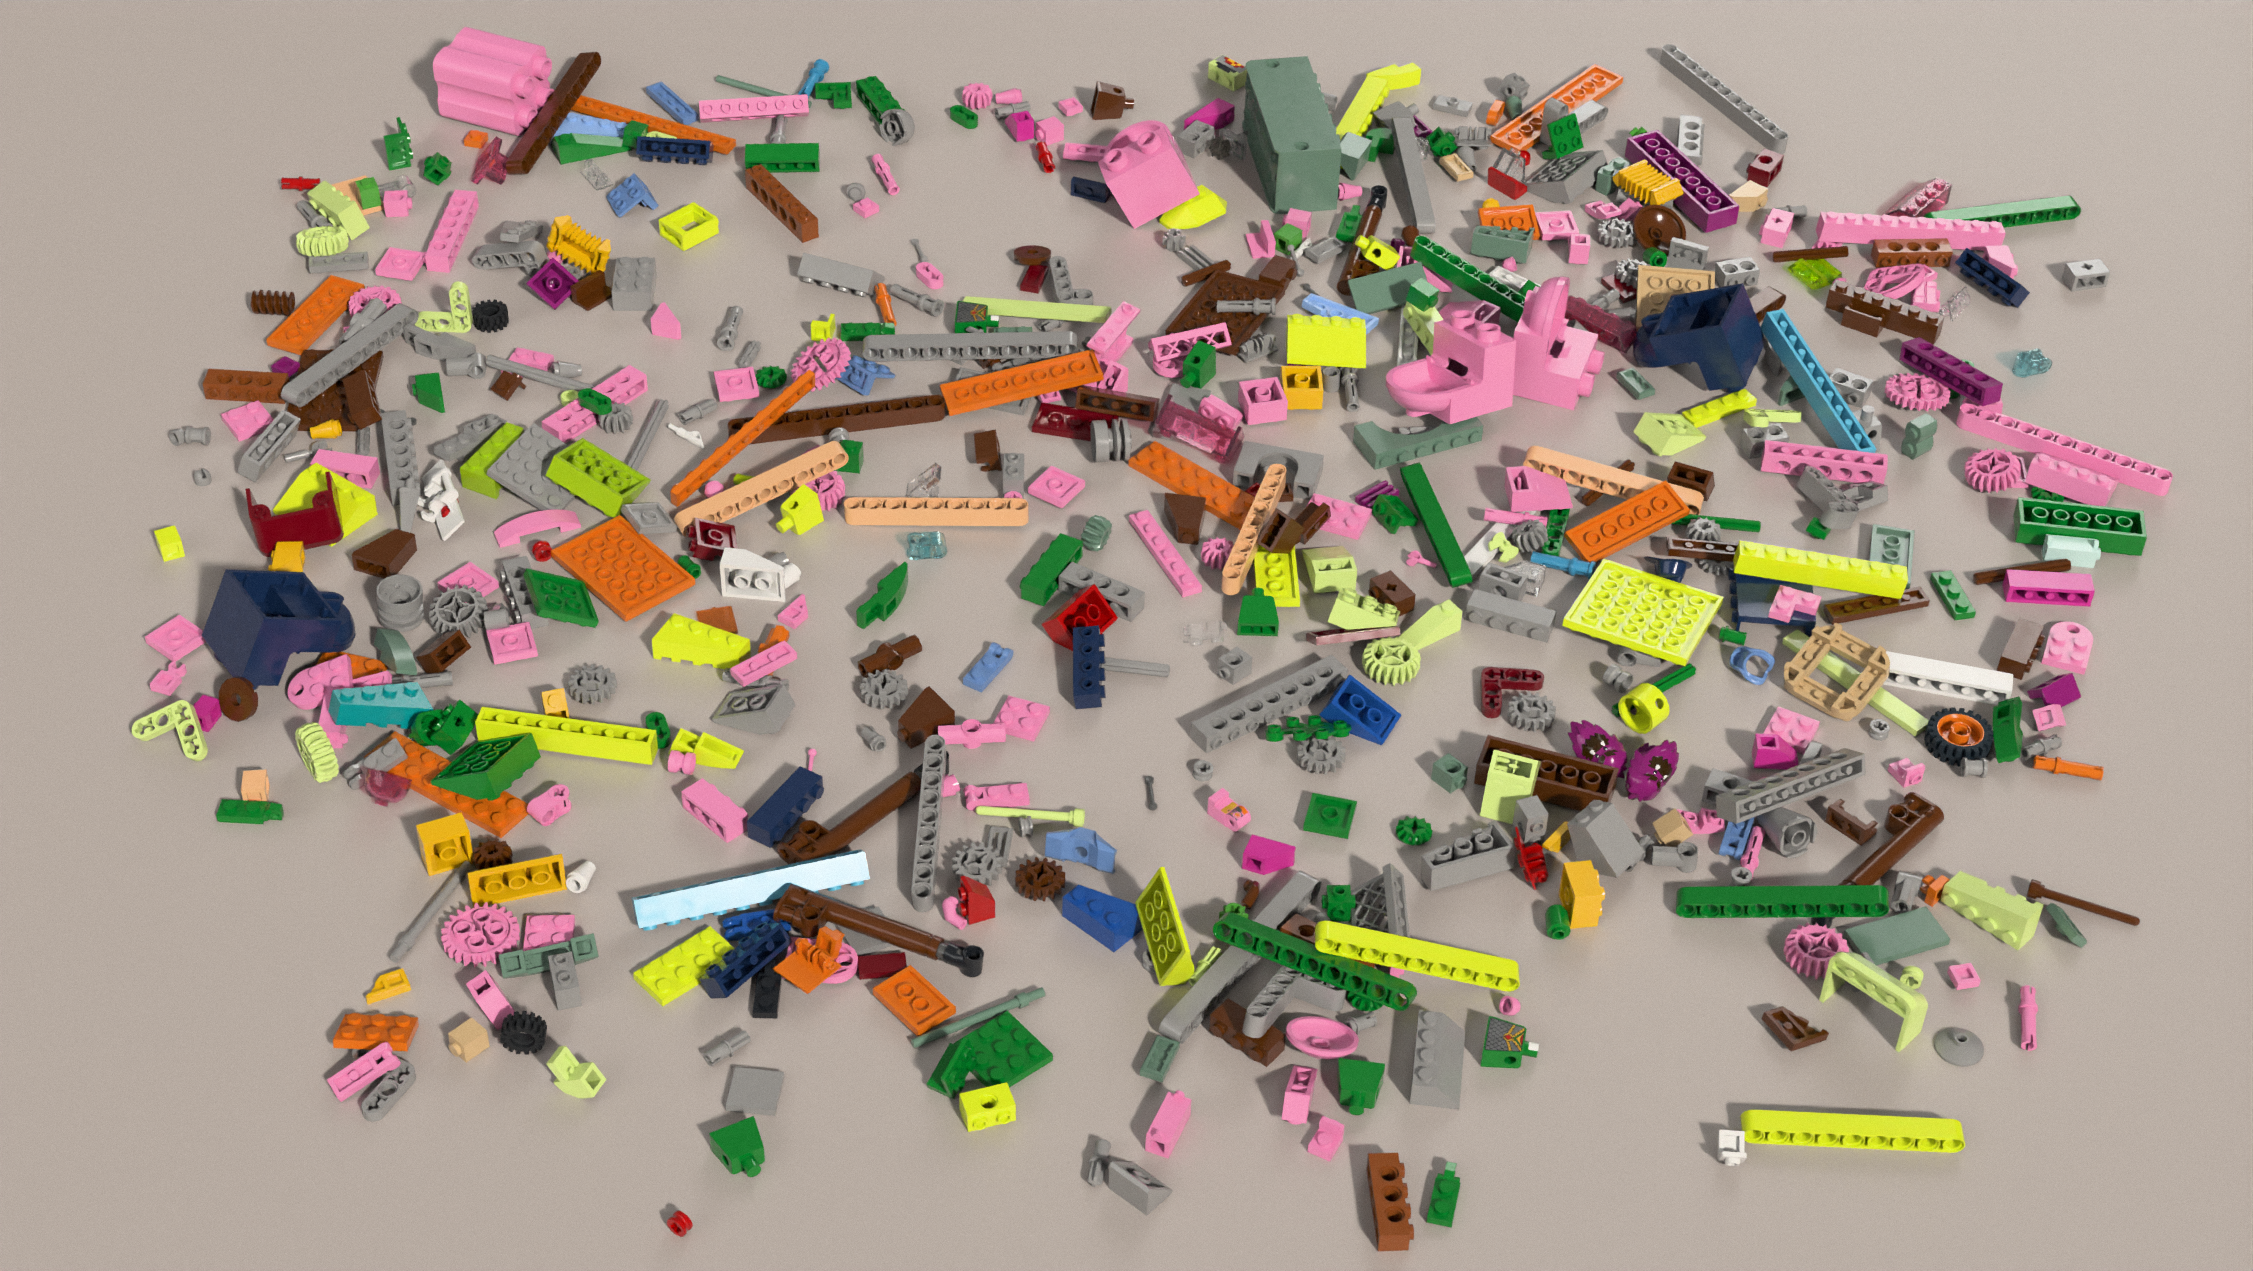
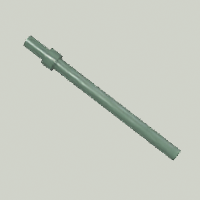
[716,75,812,108]
[911,987,1045,1048]

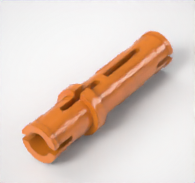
[874,283,897,326]
[2033,755,2104,781]

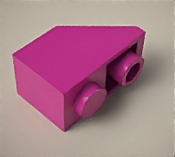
[1005,111,1034,142]
[1752,733,1799,770]
[1242,834,1296,875]

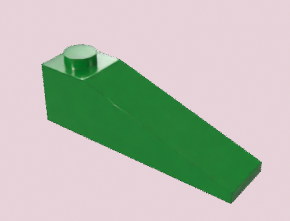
[551,133,632,165]

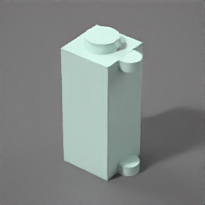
[2042,534,2101,568]

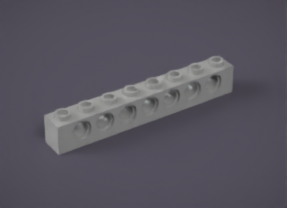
[1191,655,1348,754]
[1716,748,1865,824]

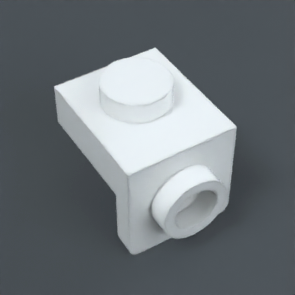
[1718,1130,1747,1166]

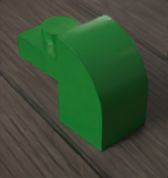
[1366,128,1395,162]

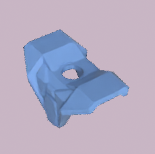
[1045,827,1117,874]

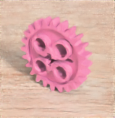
[791,337,851,392]
[1884,373,1950,411]
[441,902,520,967]

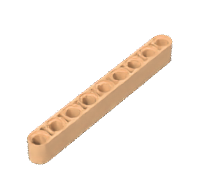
[674,441,849,537]
[1523,446,1704,515]
[1221,464,1286,595]
[843,497,1029,526]

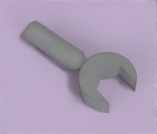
[284,440,332,463]

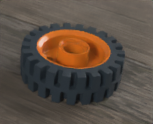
[1924,707,1993,767]

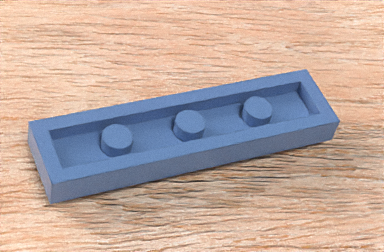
[646,81,699,125]

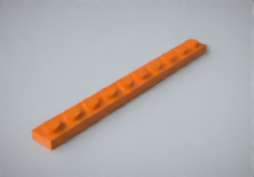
[571,95,736,155]
[670,370,815,507]

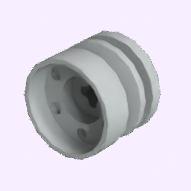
[1090,418,1132,463]
[377,574,424,632]

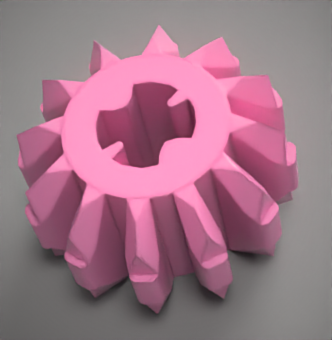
[962,83,992,110]
[1201,537,1234,571]

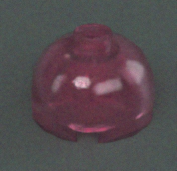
[364,768,412,807]

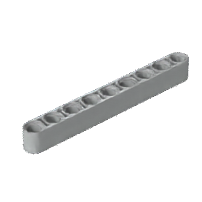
[1391,117,1435,234]
[281,303,419,407]
[911,735,946,913]

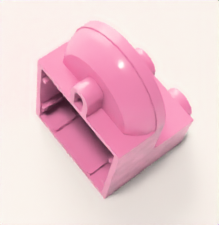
[1098,120,1200,229]
[1513,276,1605,410]
[1386,310,1516,424]

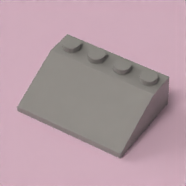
[1523,150,1608,204]

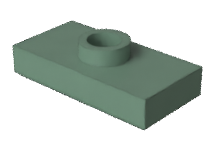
[1616,368,1655,400]
[2046,903,2087,948]
[1140,1035,1180,1083]

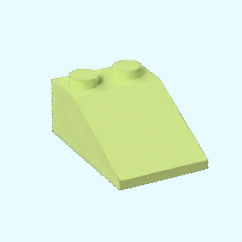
[1633,412,1706,456]

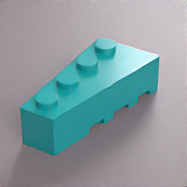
[328,682,433,729]

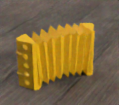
[1613,159,1683,205]
[546,215,611,274]

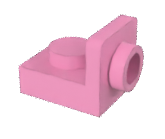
[1888,758,1925,788]
[1307,1116,1344,1161]

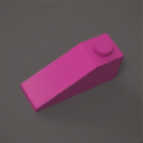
[1184,98,1235,130]

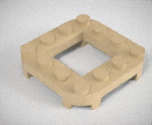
[1784,623,1890,721]

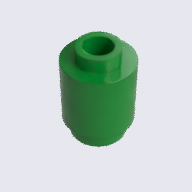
[1643,247,1667,267]
[1545,905,1571,940]

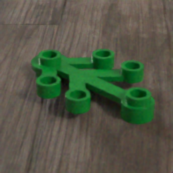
[1265,715,1351,742]

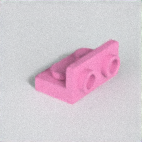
[1198,394,1245,432]

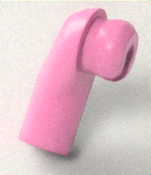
[942,896,967,930]

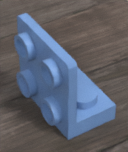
[606,173,659,218]
[836,355,895,396]

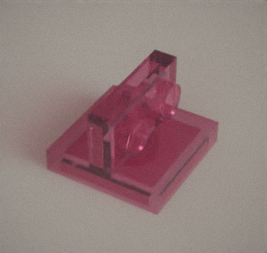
[471,136,508,185]

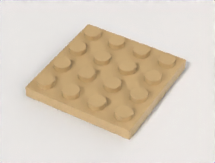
[1635,265,1715,331]

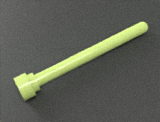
[975,806,1085,827]

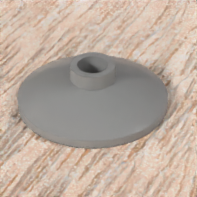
[1934,1028,1984,1067]

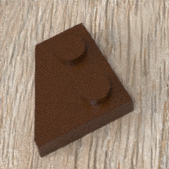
[1761,1006,1829,1051]

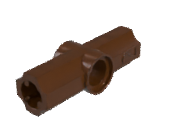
[857,634,922,678]

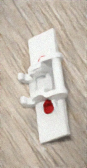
[417,459,465,541]

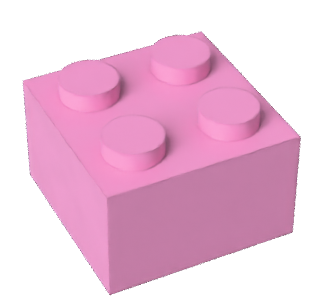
[1238,377,1288,425]

